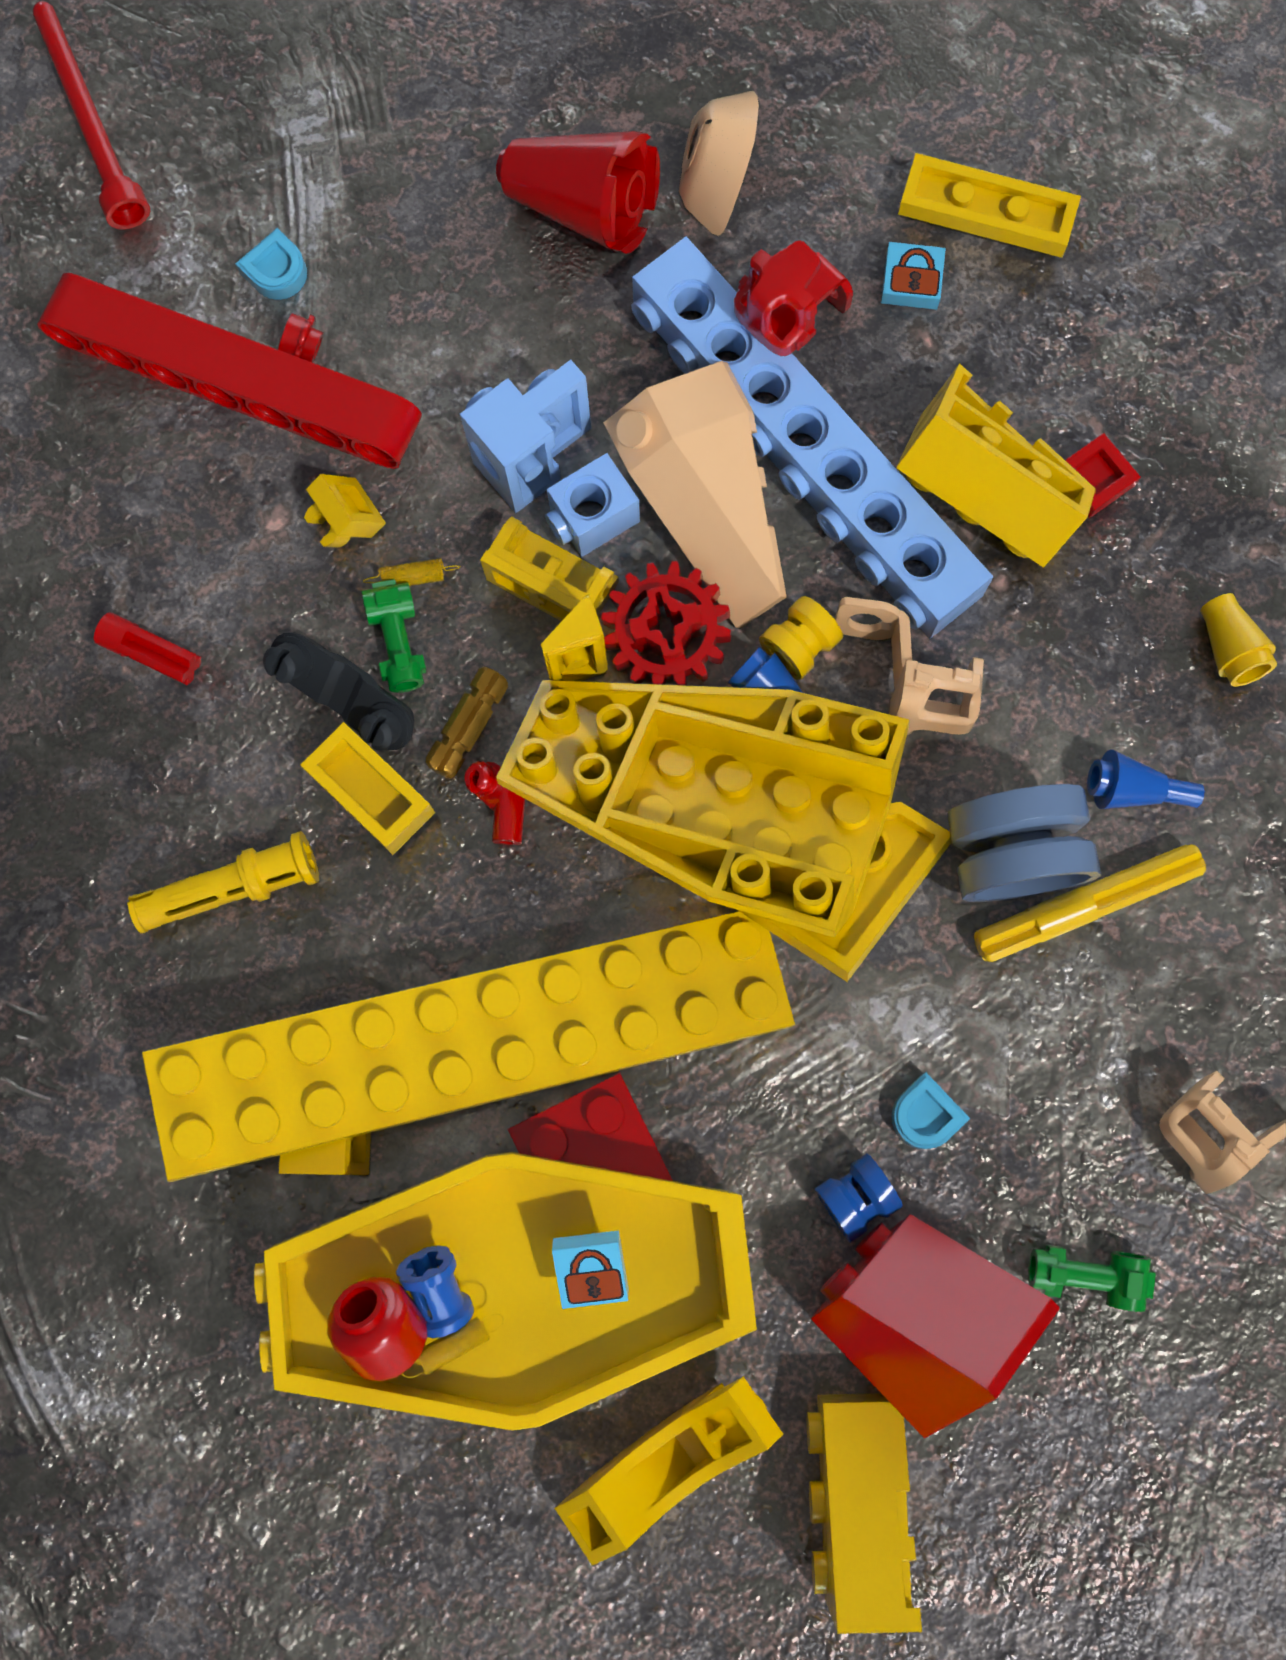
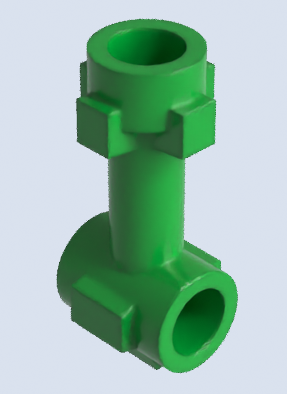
[361,579,426,693]
[1028,1245,1156,1312]

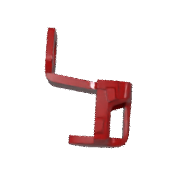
[734,240,853,356]

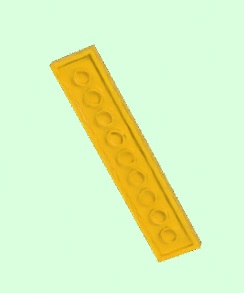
[142,911,795,1182]

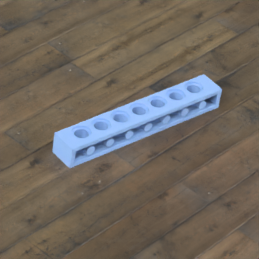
[631,236,994,639]

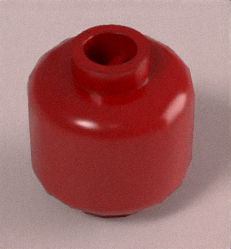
[327,1277,427,1381]

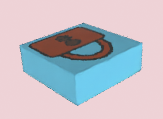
[881,242,946,310]
[552,1230,629,1309]

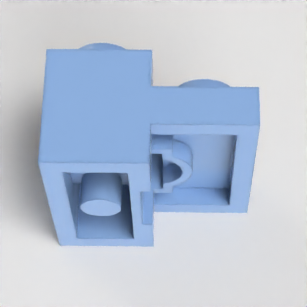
[460,360,591,513]

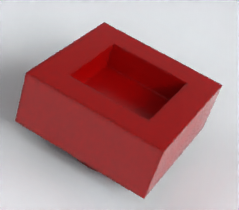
[1065,433,1141,519]

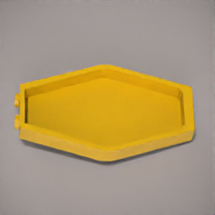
[254,1152,757,1431]

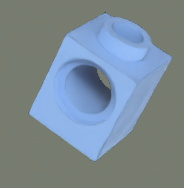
[545,453,640,558]

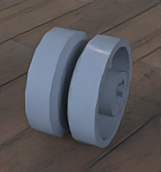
[947,784,1102,902]

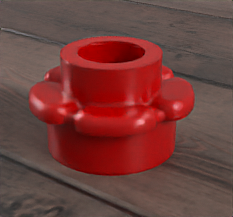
[278,313,324,363]

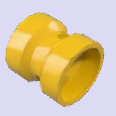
[759,596,843,680]

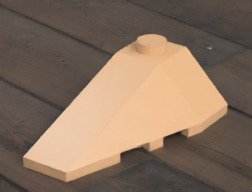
[603,361,787,628]

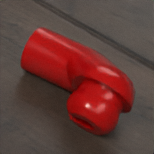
[464,761,525,845]

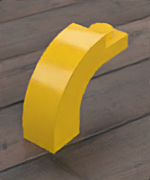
[554,1376,783,1566]

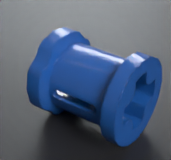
[396,1245,474,1338]

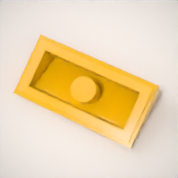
[541,594,608,681]

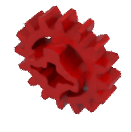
[601,561,731,686]

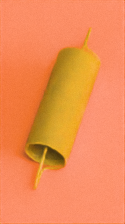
[363,558,461,586]
[402,1313,504,1378]

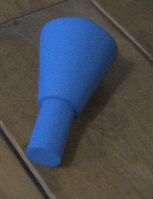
[1087,749,1205,809]

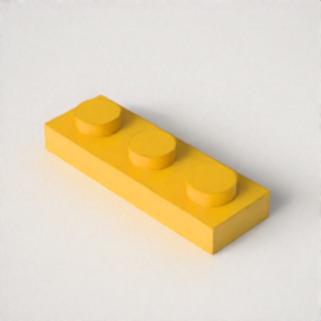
[898,153,1081,258]

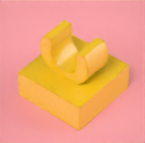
[304,474,386,548]

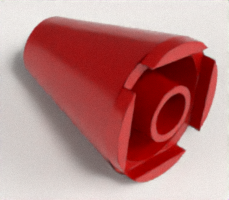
[496,131,660,254]

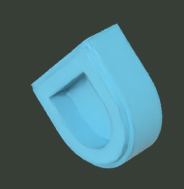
[235,228,307,300]
[892,1072,970,1149]

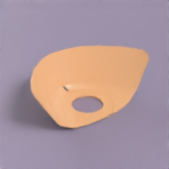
[679,91,759,236]

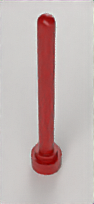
[32,1,150,230]

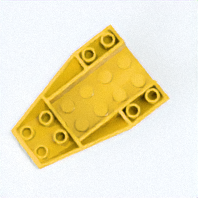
[496,680,909,937]

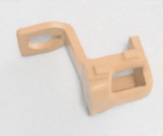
[834,597,984,735]
[1159,1071,1286,1194]

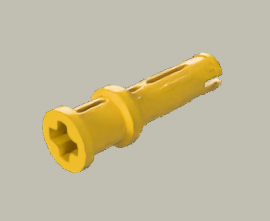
[127,831,319,933]

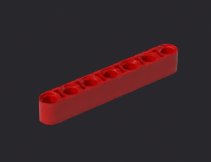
[37,273,422,469]

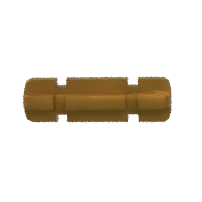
[425,666,508,778]

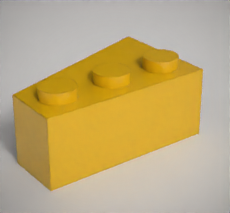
[896,363,1096,568]
[806,1393,922,1634]

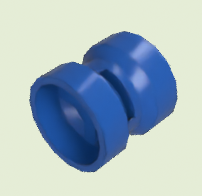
[814,1153,903,1243]

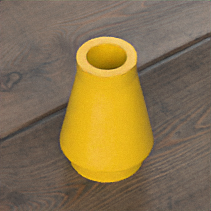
[1200,593,1277,687]

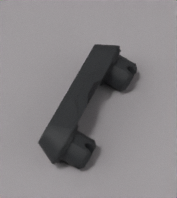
[263,632,414,751]

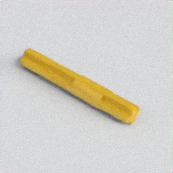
[974,844,1206,962]

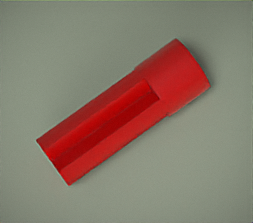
[94,612,201,685]

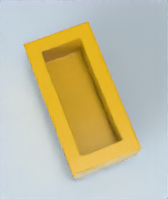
[300,722,436,855]

